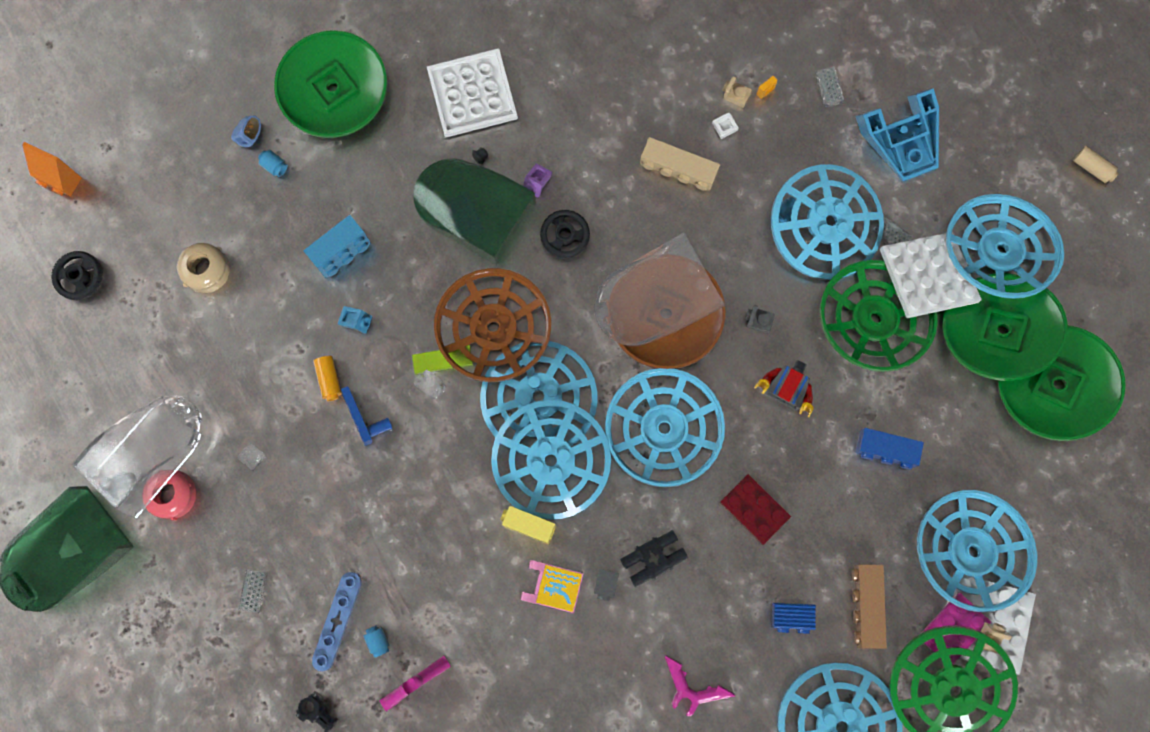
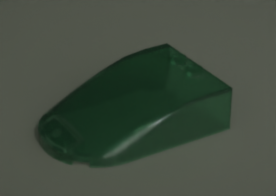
[413,158,536,265]
[0,486,134,612]

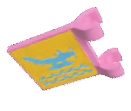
[520,560,583,613]

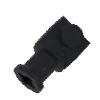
[295,691,339,732]

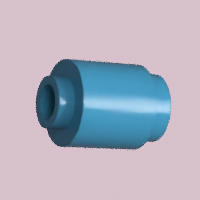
[258,150,288,177]
[779,197,801,223]
[363,625,389,658]

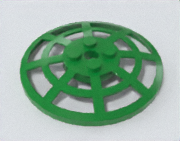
[819,260,938,372]
[890,626,1018,732]

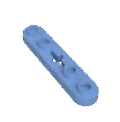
[312,572,362,671]

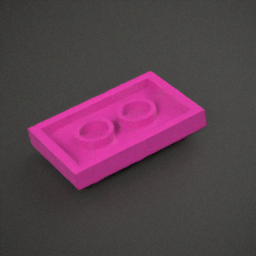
[922,593,991,665]

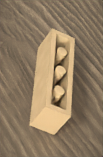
[640,137,720,191]

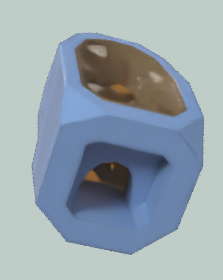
[231,116,261,147]

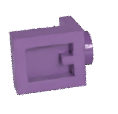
[522,163,552,198]

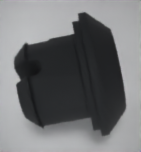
[472,147,488,164]

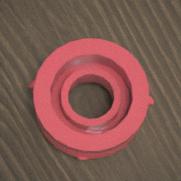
[141,468,197,521]

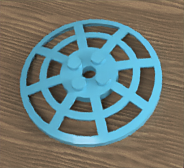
[771,164,884,280]
[946,194,1064,298]
[480,341,598,456]
[605,368,725,487]
[491,400,611,520]
[917,490,1037,612]
[777,663,903,732]

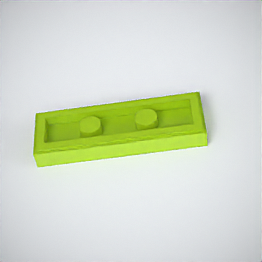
[412,345,473,375]

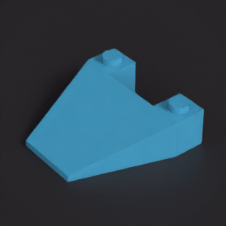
[855,88,939,181]

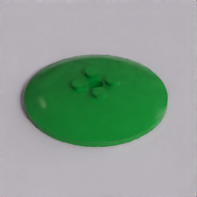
[274,30,387,138]
[942,273,1068,381]
[998,325,1126,441]

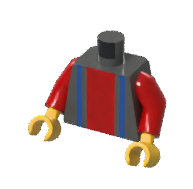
[754,360,814,417]

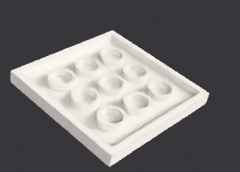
[427,49,518,138]
[880,232,981,318]
[947,572,1036,675]

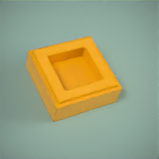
[757,76,777,99]

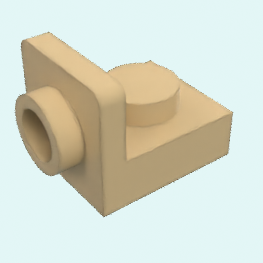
[722,76,752,108]
[975,623,1012,653]

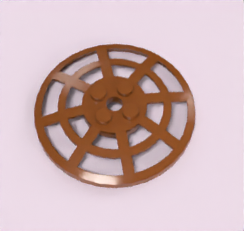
[434,268,551,382]

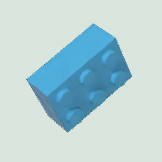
[303,215,371,278]

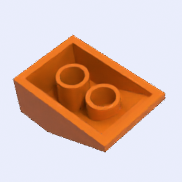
[22,142,82,197]

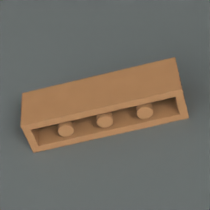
[852,565,887,649]

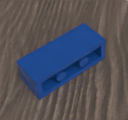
[856,428,924,470]

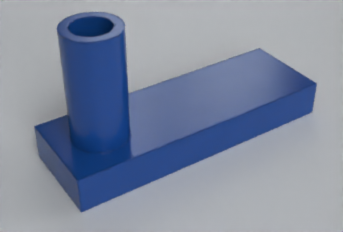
[341,386,392,446]

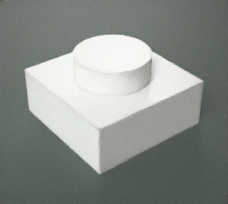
[712,112,738,139]

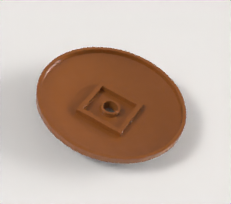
[608,254,726,369]

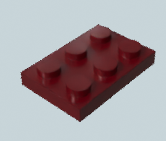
[719,474,791,545]

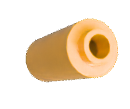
[313,356,342,401]

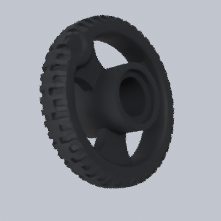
[540,210,590,259]
[51,251,103,300]

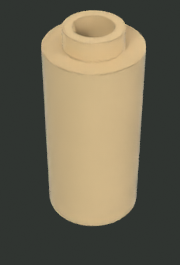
[1073,146,1119,183]

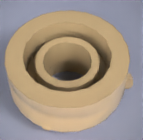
[177,243,230,293]

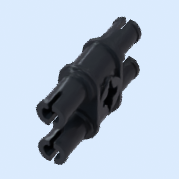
[620,530,688,588]

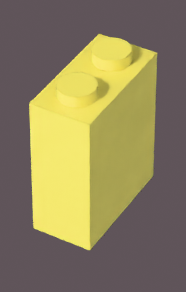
[500,506,556,545]

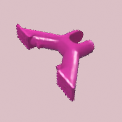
[665,655,735,716]
[379,656,451,712]

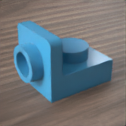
[337,306,372,334]

